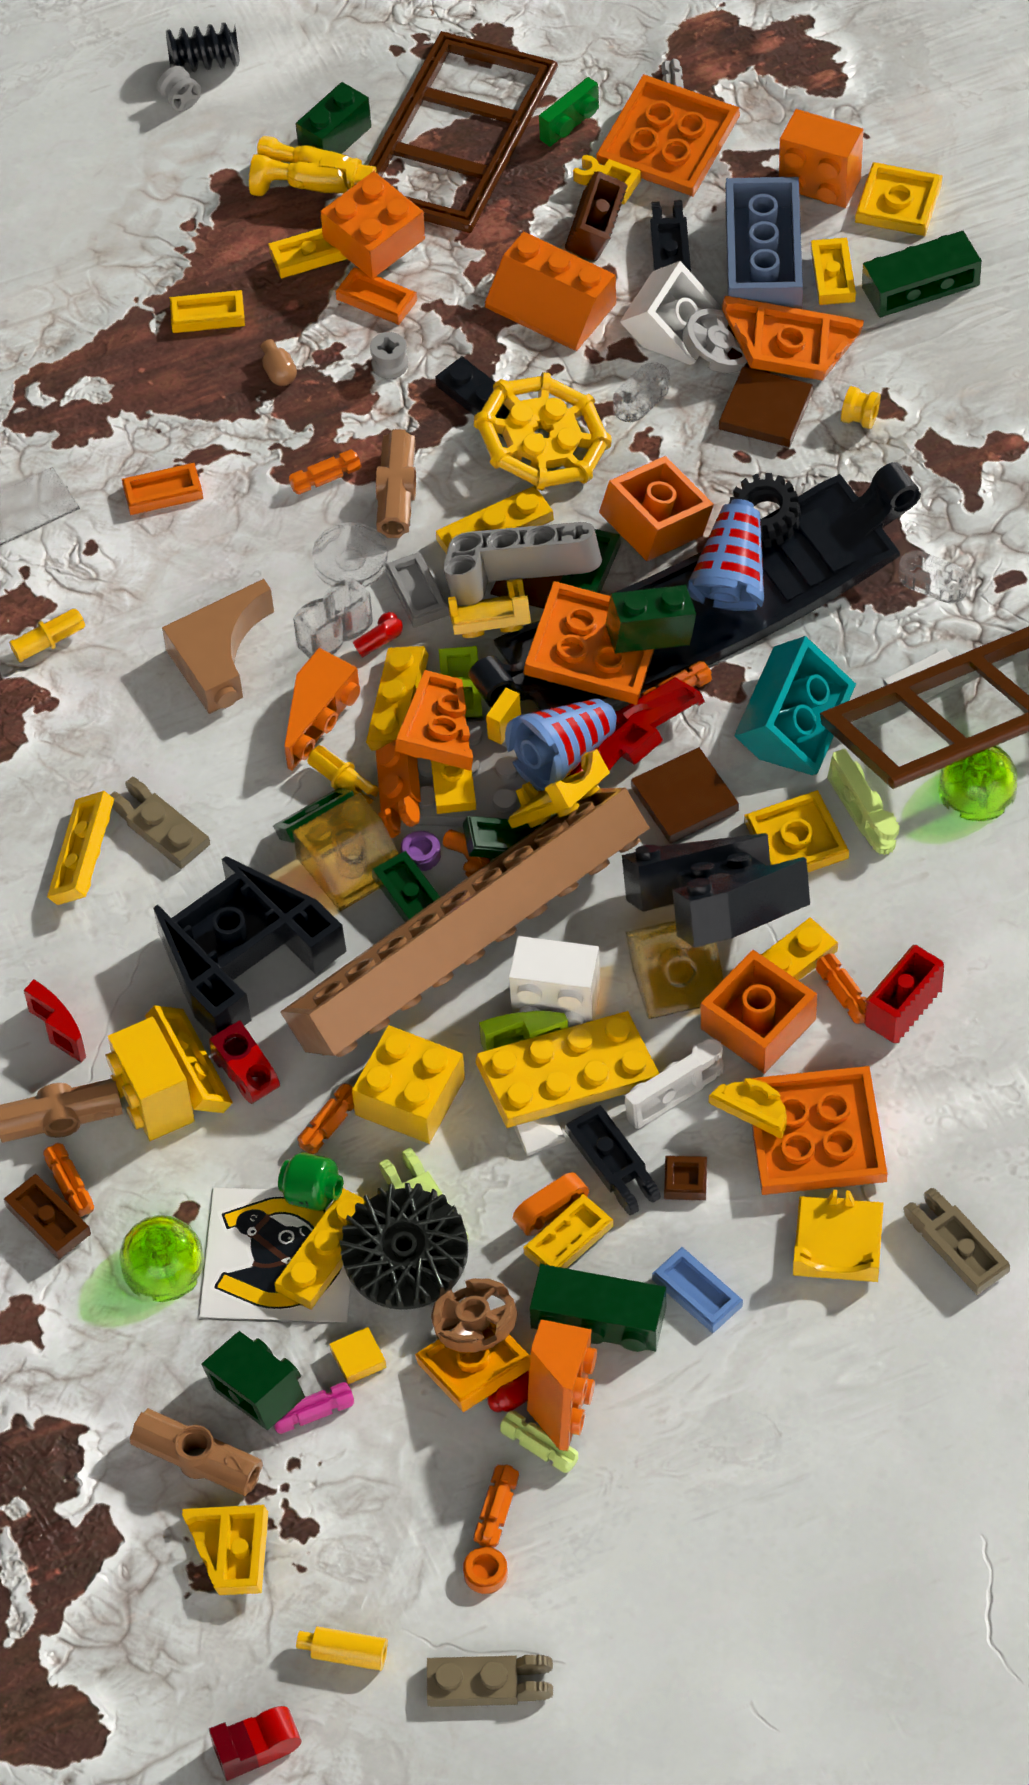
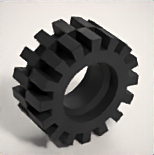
[729,473,801,548]

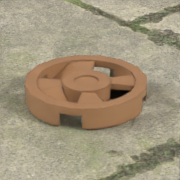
[431,1278,518,1352]

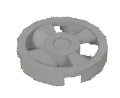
[682,308,747,374]

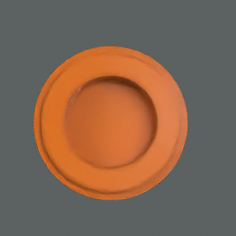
[463,1547,508,1594]

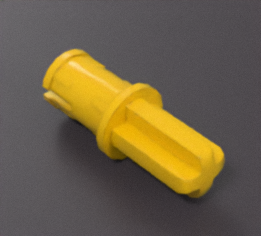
[9,608,85,663]
[307,745,379,808]

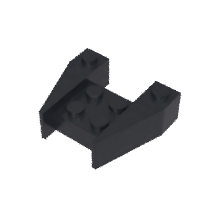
[622,833,810,948]
[153,856,347,1036]

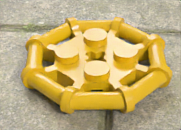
[474,372,612,491]

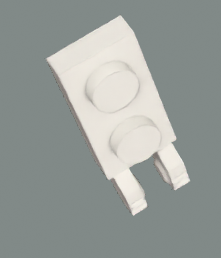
[624,1038,725,1129]

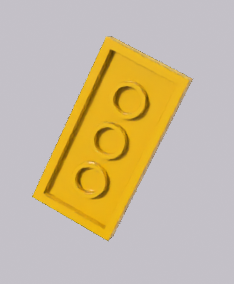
[475,1011,660,1128]

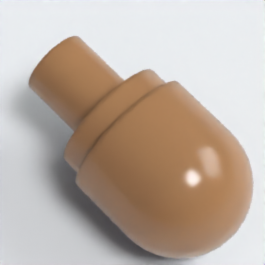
[261,339,297,386]

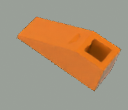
[284,648,360,771]

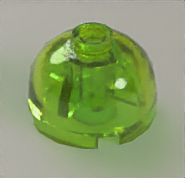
[938,745,1018,821]
[119,1215,205,1302]

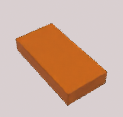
[336,267,417,325]
[121,463,204,515]

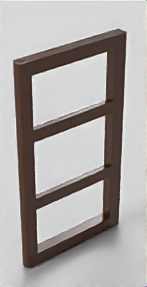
[368,31,558,233]
[820,626,1029,789]

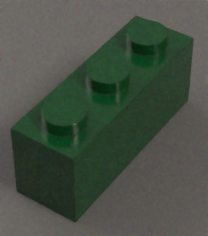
[862,230,982,318]
[529,1264,667,1352]

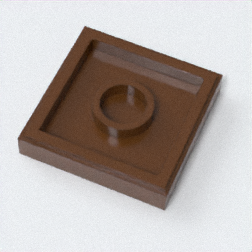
[719,367,813,448]
[631,747,739,844]

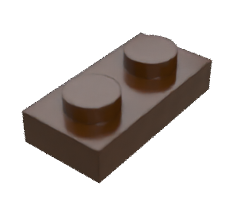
[4,1173,91,1260]

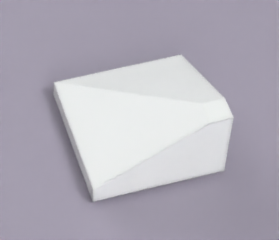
[513,1115,566,1157]

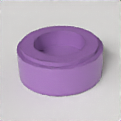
[400,831,441,871]

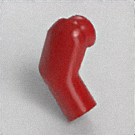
[352,612,403,658]
[487,1370,529,1413]

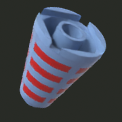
[687,499,764,611]
[505,699,617,791]

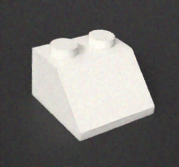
[620,261,722,365]

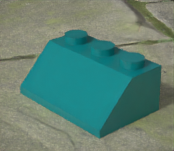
[734,636,856,776]

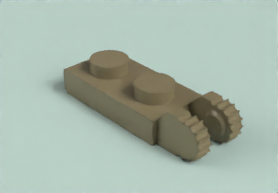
[110,776,210,869]
[903,1188,1010,1295]
[427,1655,553,1707]

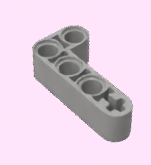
[443,522,602,606]

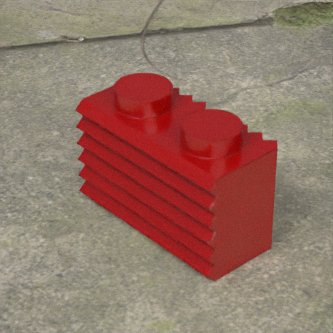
[864,945,944,1043]

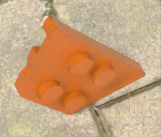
[722,296,864,381]

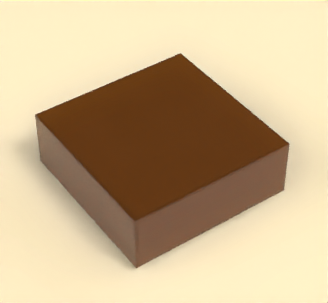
[664,1156,707,1200]

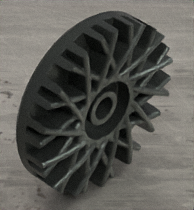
[340,1183,468,1310]

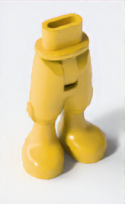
[249,136,376,196]

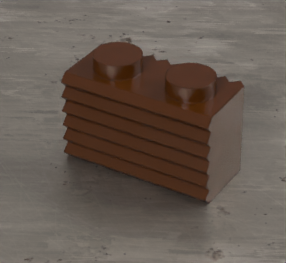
[565,171,628,261]

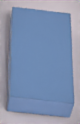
[652,1247,743,1333]

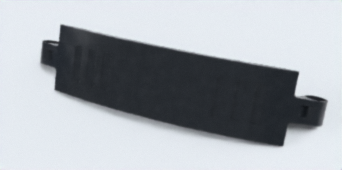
[468,462,921,711]

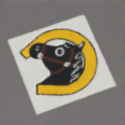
[199,1187,359,1323]

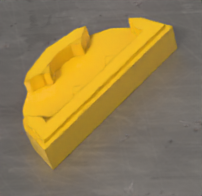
[709,1078,787,1139]

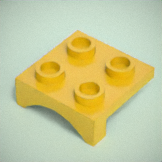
[448,578,531,638]
[508,749,610,829]
[793,1189,884,1282]

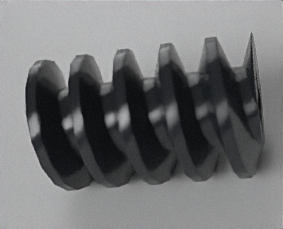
[166,22,240,72]

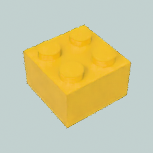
[105,1016,195,1141]
[352,1025,465,1144]

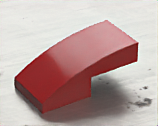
[24,979,86,1063]

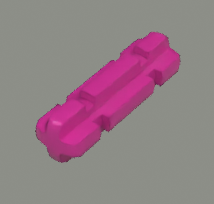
[273,1382,354,1434]

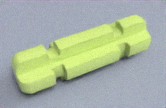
[500,1411,579,1473]

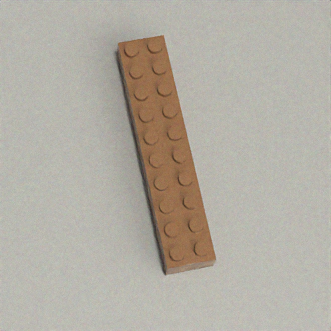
[280,788,650,1057]

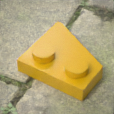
[182,1505,268,1595]

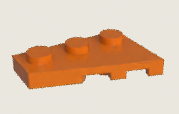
[394,670,473,771]

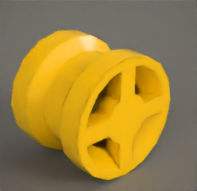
[841,386,881,429]

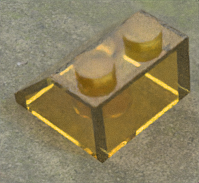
[293,792,399,912]
[625,920,724,1019]

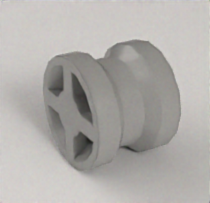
[157,66,201,111]
[370,332,408,379]

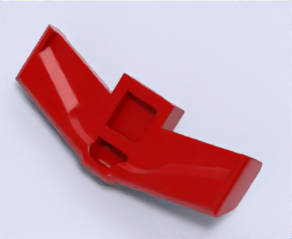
[567,677,705,784]

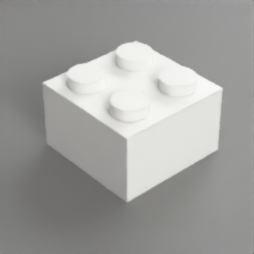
[509,936,601,1027]

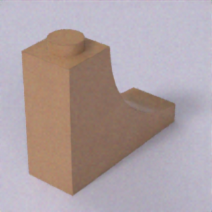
[162,579,274,714]

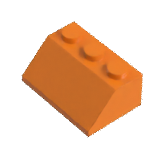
[485,231,616,351]

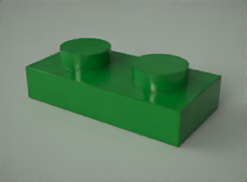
[539,77,599,147]

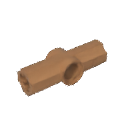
[376,429,416,538]
[0,1079,123,1143]
[130,1408,263,1496]

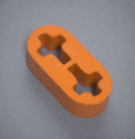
[512,1172,589,1236]

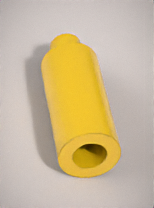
[296,1626,388,1671]

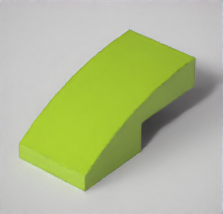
[439,646,483,719]
[479,1011,568,1051]

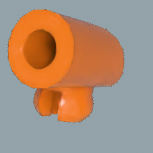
[443,829,490,877]

